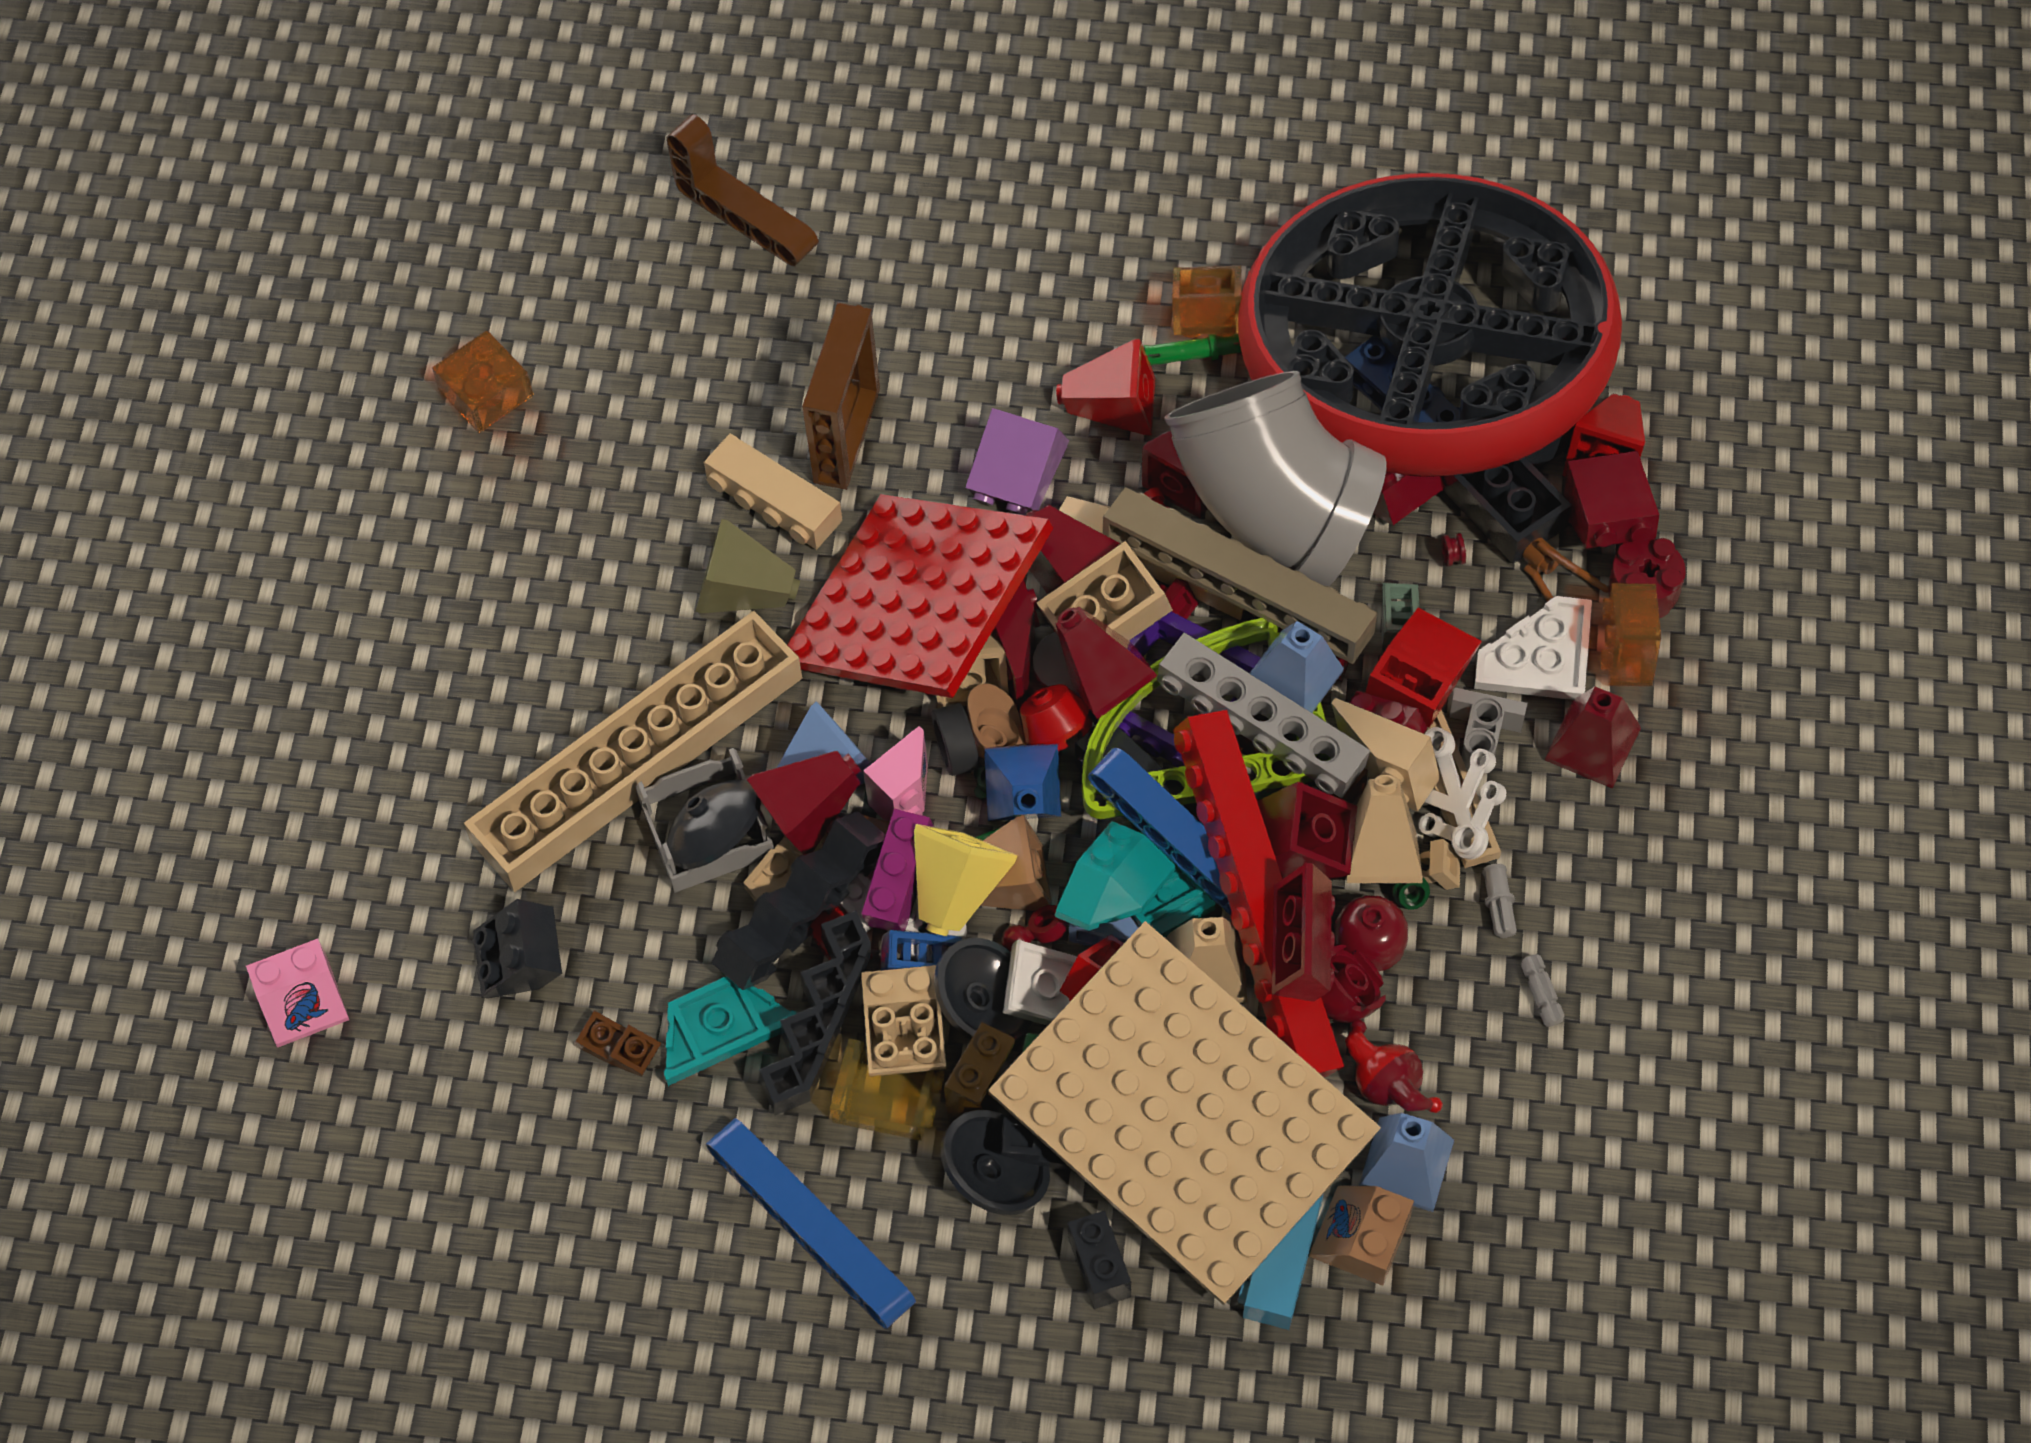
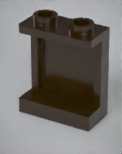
[944,1022,1015,1123]

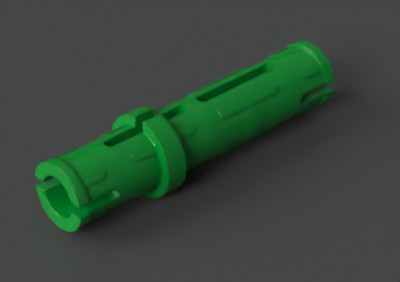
[1144,333,1242,366]

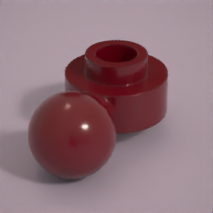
[1002,905,1068,952]

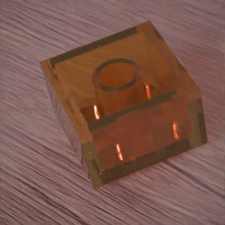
[1172,265,1242,338]
[432,330,534,433]

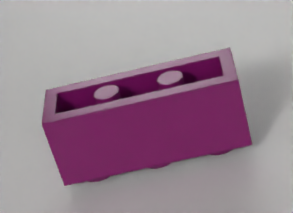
[861,809,934,931]

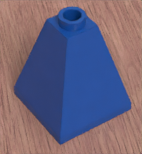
[984,744,1061,821]

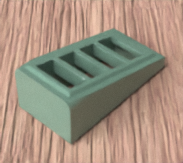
[1382,583,1419,651]

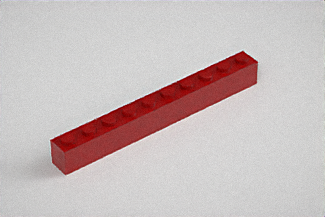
[1173,710,1344,1077]

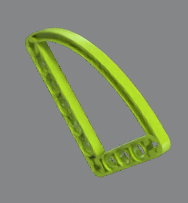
[1081,618,1331,819]

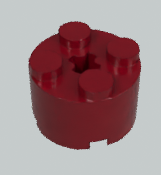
[1608,538,1686,621]

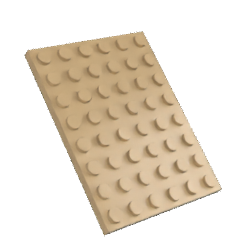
[988,921,1381,1305]

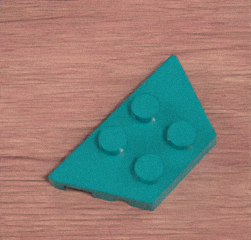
[664,976,797,1086]

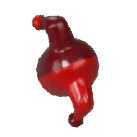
[1345,1020,1443,1113]

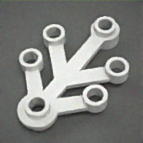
[1419,727,1506,860]

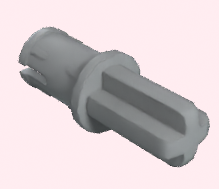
[1482,864,1517,939]

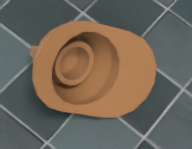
[967,684,1027,761]

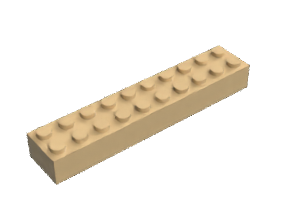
[464,610,802,892]

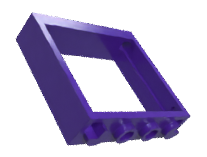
[1080,611,1261,767]

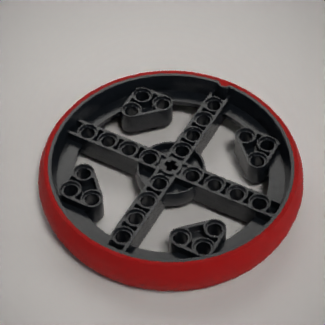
[1238,173,1622,476]

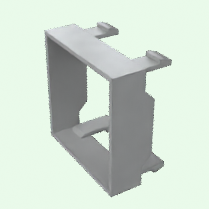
[636,748,774,893]

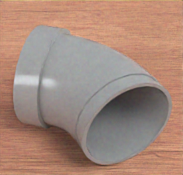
[1165,371,1386,586]

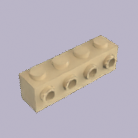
[704,433,843,550]

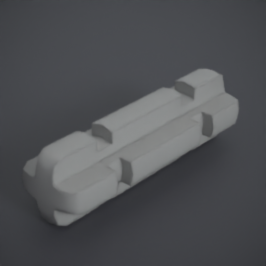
[1521,954,1564,1027]

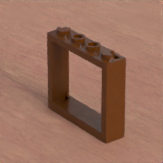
[802,302,880,490]

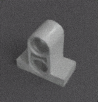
[1450,688,1527,771]

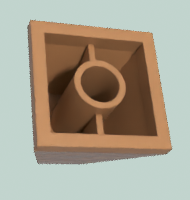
[980,815,1052,911]

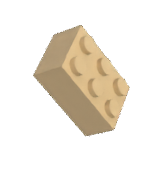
[1037,541,1173,640]

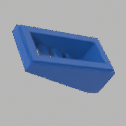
[881,930,962,970]

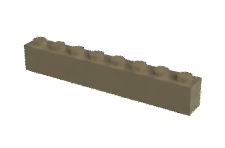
[1102,487,1377,664]

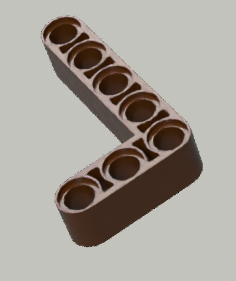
[666,114,819,266]

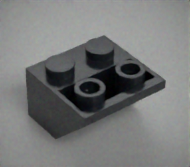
[473,899,562,999]

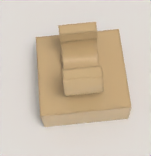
[1420,839,1460,890]

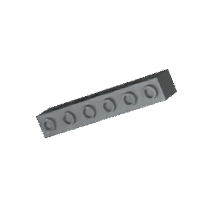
[1157,633,1370,798]

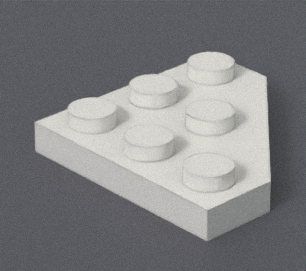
[1474,596,1592,700]

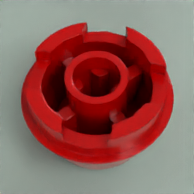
[1020,684,1093,751]

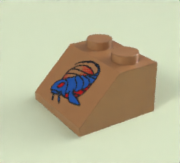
[1309,1186,1414,1286]

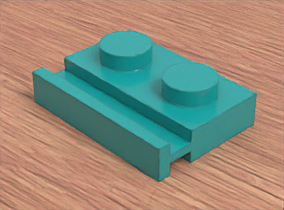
[1132,867,1216,938]

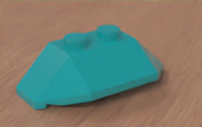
[1055,821,1176,931]

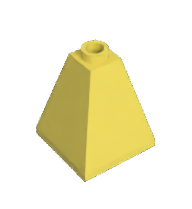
[914,824,1017,936]

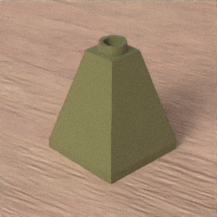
[695,519,800,614]

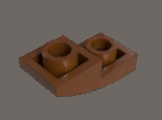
[574,1010,661,1077]

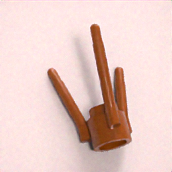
[1523,538,1609,602]

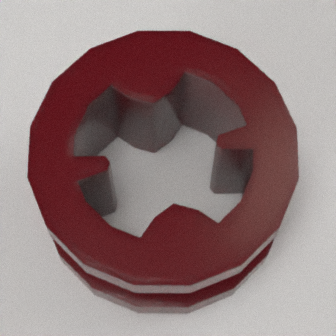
[1441,533,1466,567]

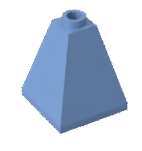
[1249,621,1344,713]
[777,701,871,785]
[1359,1113,1454,1212]

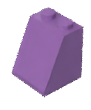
[965,408,1069,515]

